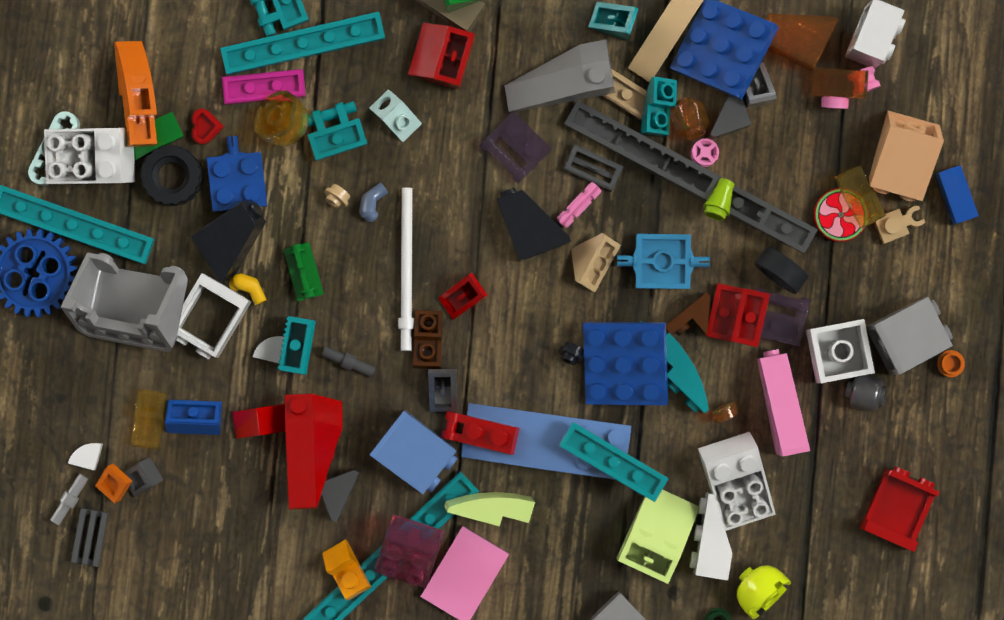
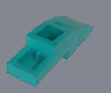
[641,321,709,413]

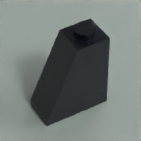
[497,187,571,262]
[191,199,266,283]

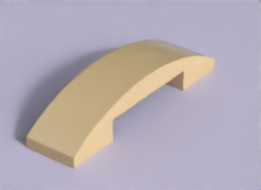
[628,0,704,83]

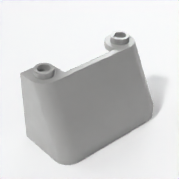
[61,252,188,352]

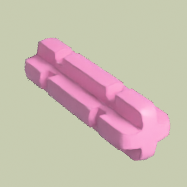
[557,182,601,228]

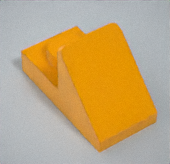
[322,539,371,601]

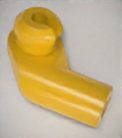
[229,273,267,306]

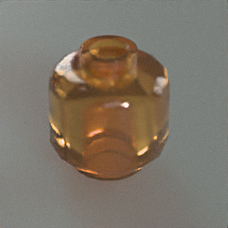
[670,97,710,140]

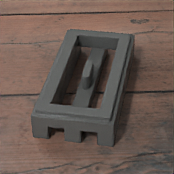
[563,144,624,192]
[71,508,109,567]

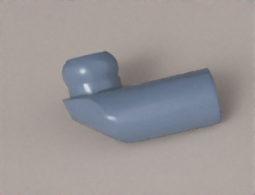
[359,182,389,222]

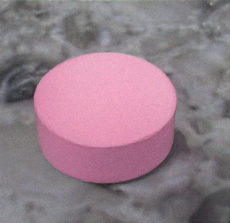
[821,96,849,109]

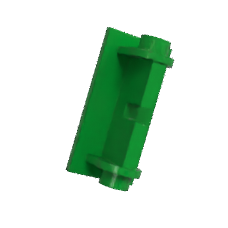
[283,242,324,301]

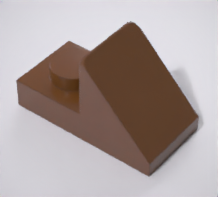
[666,292,710,336]

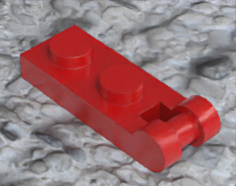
[441,411,520,455]

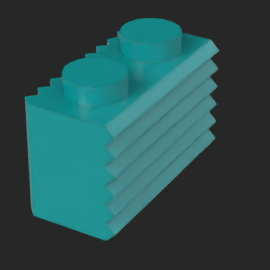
[277,316,316,375]

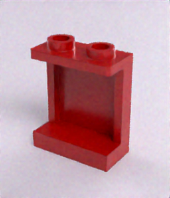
[860,466,940,552]

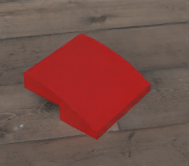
[705,283,770,347]

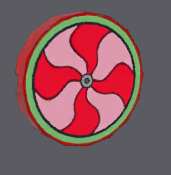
[813,188,868,242]

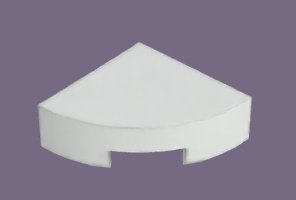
[253,336,285,363]
[68,443,103,470]

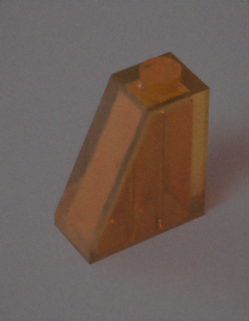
[765,13,839,71]

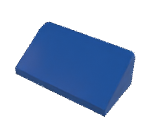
[934,165,979,225]
[165,400,222,435]

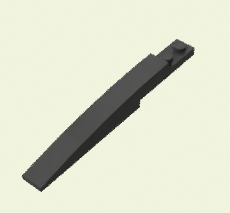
[564,100,818,254]

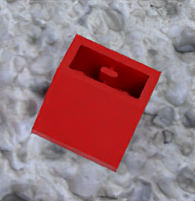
[408,23,475,90]

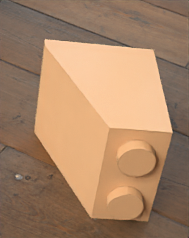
[869,111,944,202]

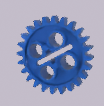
[0,229,79,317]

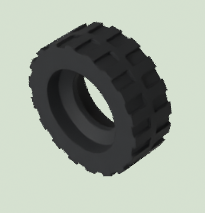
[140,145,203,206]

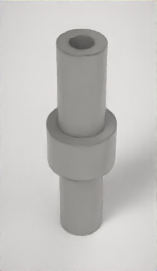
[50,473,88,525]

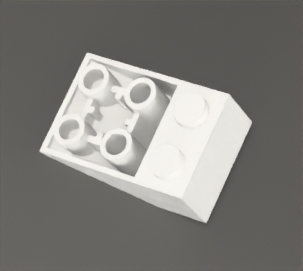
[44,128,135,184]
[698,432,776,531]

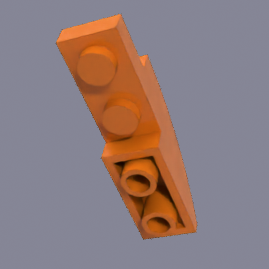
[114,41,157,147]

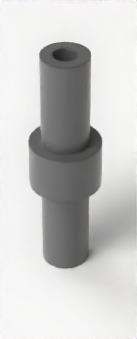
[321,346,376,377]

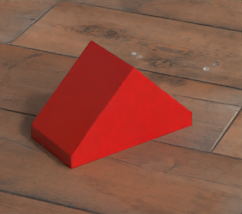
[438,273,488,320]
[232,404,285,439]

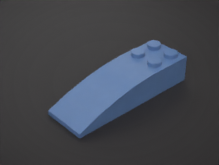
[461,403,632,479]

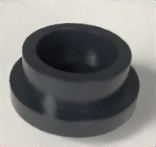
[558,342,584,366]

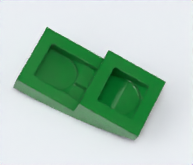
[134,111,184,161]

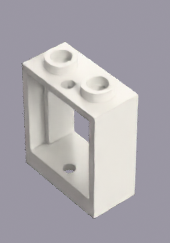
[176,273,252,359]

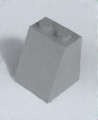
[866,297,953,375]

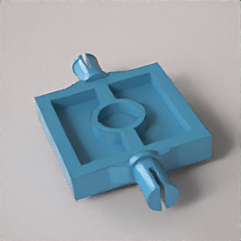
[617,234,710,289]

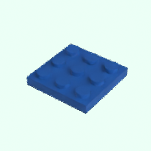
[670,0,779,100]
[583,322,668,406]

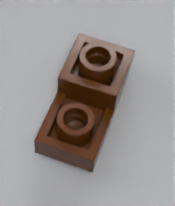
[413,310,443,369]

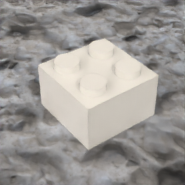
[845,0,906,69]
[806,319,875,383]

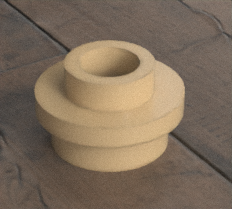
[324,184,350,209]

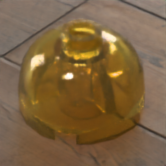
[254,91,309,146]

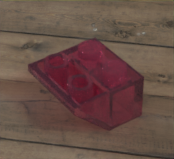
[374,514,445,588]

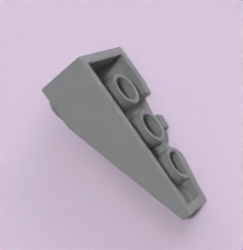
[504,40,616,113]

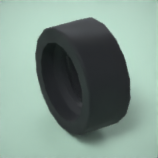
[755,247,809,294]

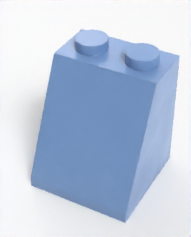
[370,410,458,494]

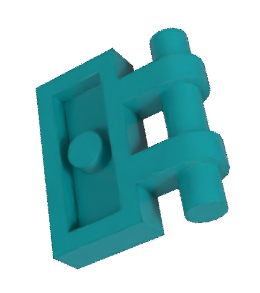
[250,0,309,37]
[302,101,368,161]

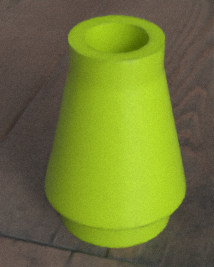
[704,178,735,221]

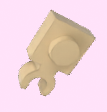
[873,206,925,244]

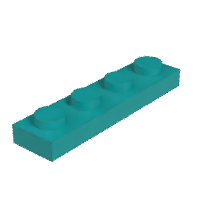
[559,422,669,502]

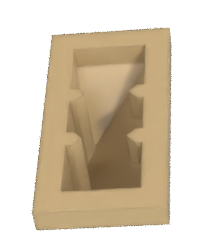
[571,233,621,292]

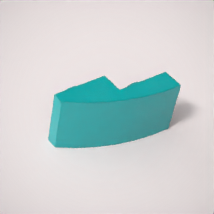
[641,76,677,137]

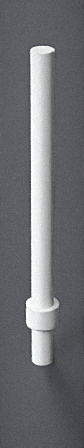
[398,188,414,351]

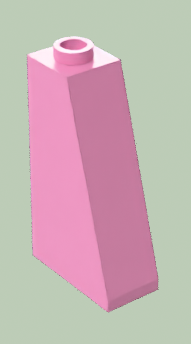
[757,349,810,456]

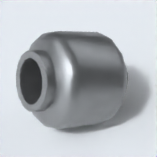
[845,375,887,412]

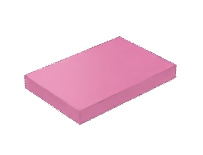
[420,526,509,620]

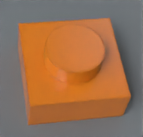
[95,464,132,504]

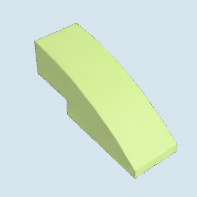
[444,492,535,526]

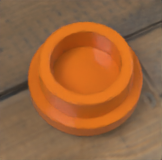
[937,350,965,377]

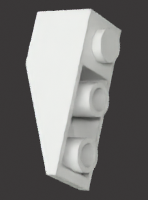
[690,492,732,580]

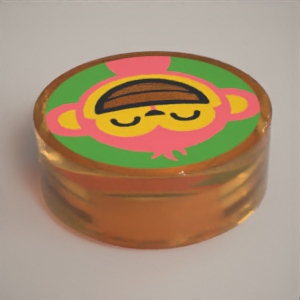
[710,402,739,423]

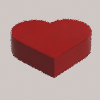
[191,109,225,145]

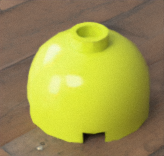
[737,565,791,620]

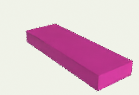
[222,69,306,105]

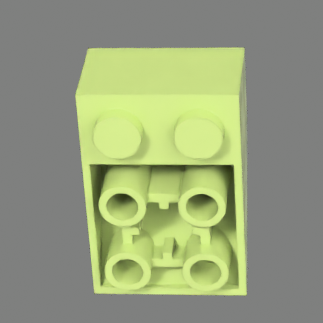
[616,489,700,584]

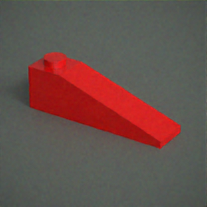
[285,393,343,510]

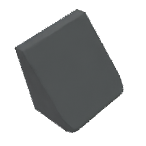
[123,458,163,497]

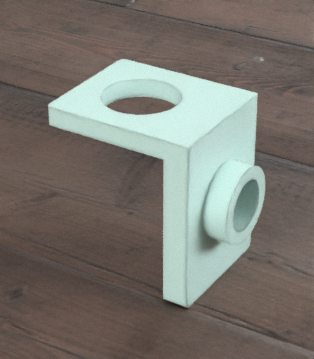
[369,89,422,142]

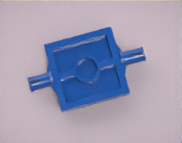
[207,136,267,212]

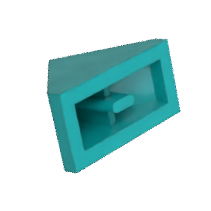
[588,2,638,41]

